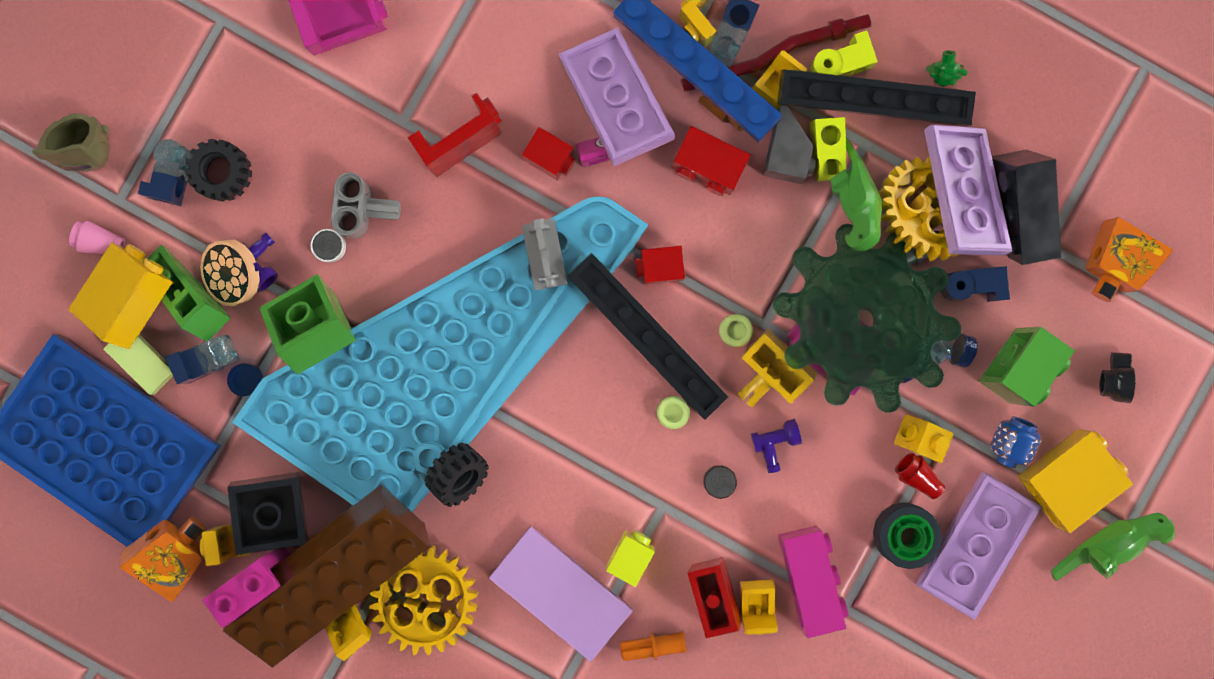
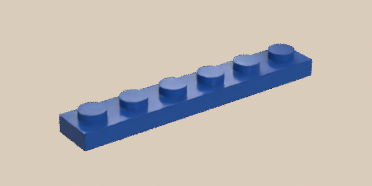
[613,0,782,143]

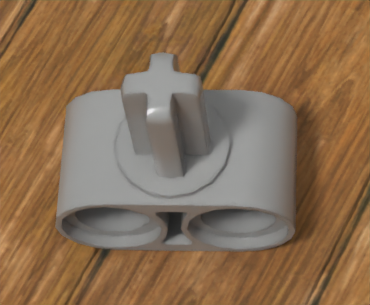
[331,172,401,239]

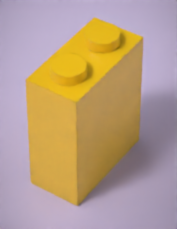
[68,242,173,350]
[1017,429,1133,533]

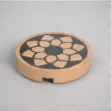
[200,240,260,306]

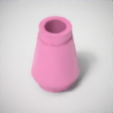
[69,221,125,255]

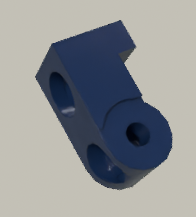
[939,266,1010,302]

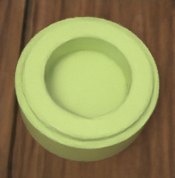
[719,314,753,347]
[657,396,690,429]

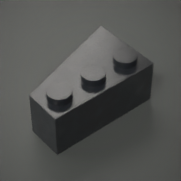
[992,150,1061,265]

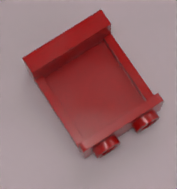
[408,92,502,177]

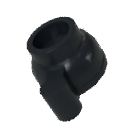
[1099,352,1136,403]

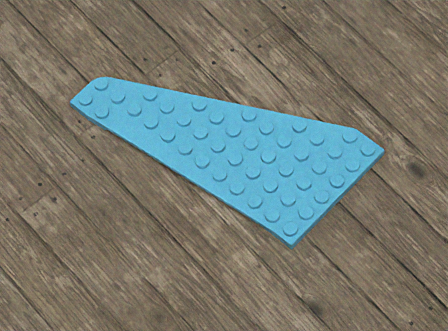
[232,197,648,512]

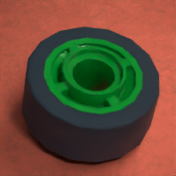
[873,502,942,569]

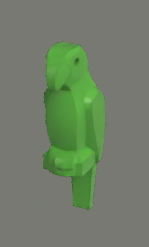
[830,138,882,251]
[1051,513,1176,581]

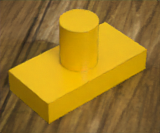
[325,604,372,661]

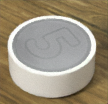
[311,229,346,263]

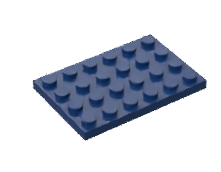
[0,334,221,547]

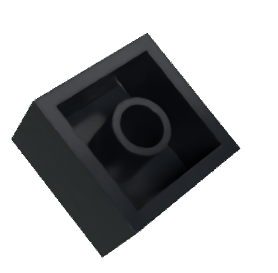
[227,472,308,555]

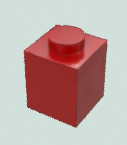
[522,127,576,181]
[635,245,685,285]

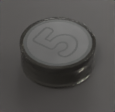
[703,465,737,499]

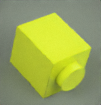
[606,530,655,587]

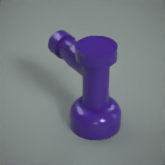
[242,233,278,292]
[751,419,802,473]

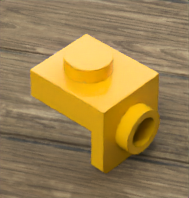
[679,0,716,48]
[752,50,808,110]
[894,414,954,464]
[200,524,252,566]
[740,579,778,635]

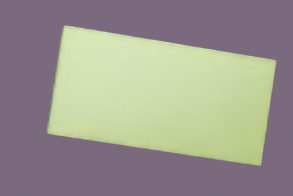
[103,334,173,395]

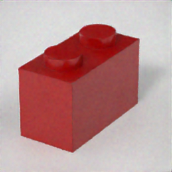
[672,126,751,196]
[687,557,742,639]

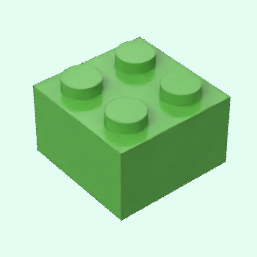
[260,274,356,375]
[979,327,1075,407]

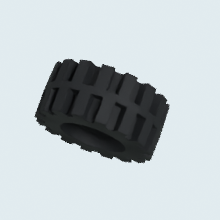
[185,139,252,201]
[425,443,489,507]

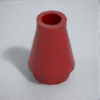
[895,453,945,500]

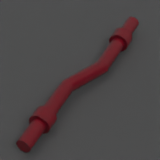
[681,14,871,92]

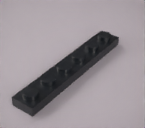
[777,69,976,126]
[567,253,728,420]

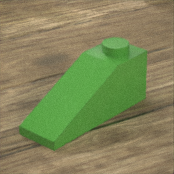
[148,245,231,342]

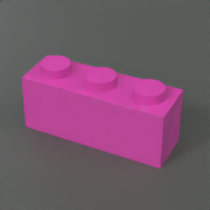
[778,526,849,638]

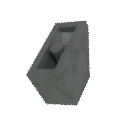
[762,105,816,184]

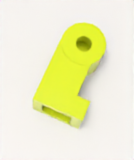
[810,30,878,77]
[809,117,846,182]

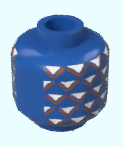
[990,416,1042,468]

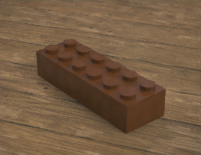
[223,484,430,668]

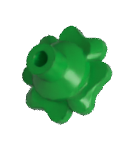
[926,50,968,87]

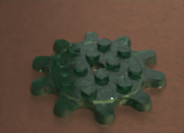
[772,224,961,413]

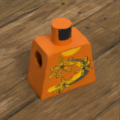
[1086,217,1173,302]
[120,517,206,603]

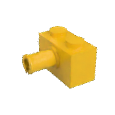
[738,328,817,408]

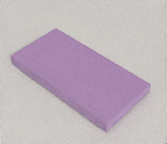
[559,28,675,167]
[924,125,1012,255]
[915,472,1042,620]
[489,525,633,662]

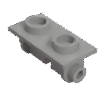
[522,219,568,291]

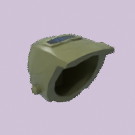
[32,113,110,171]

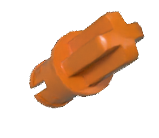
[620,631,687,661]

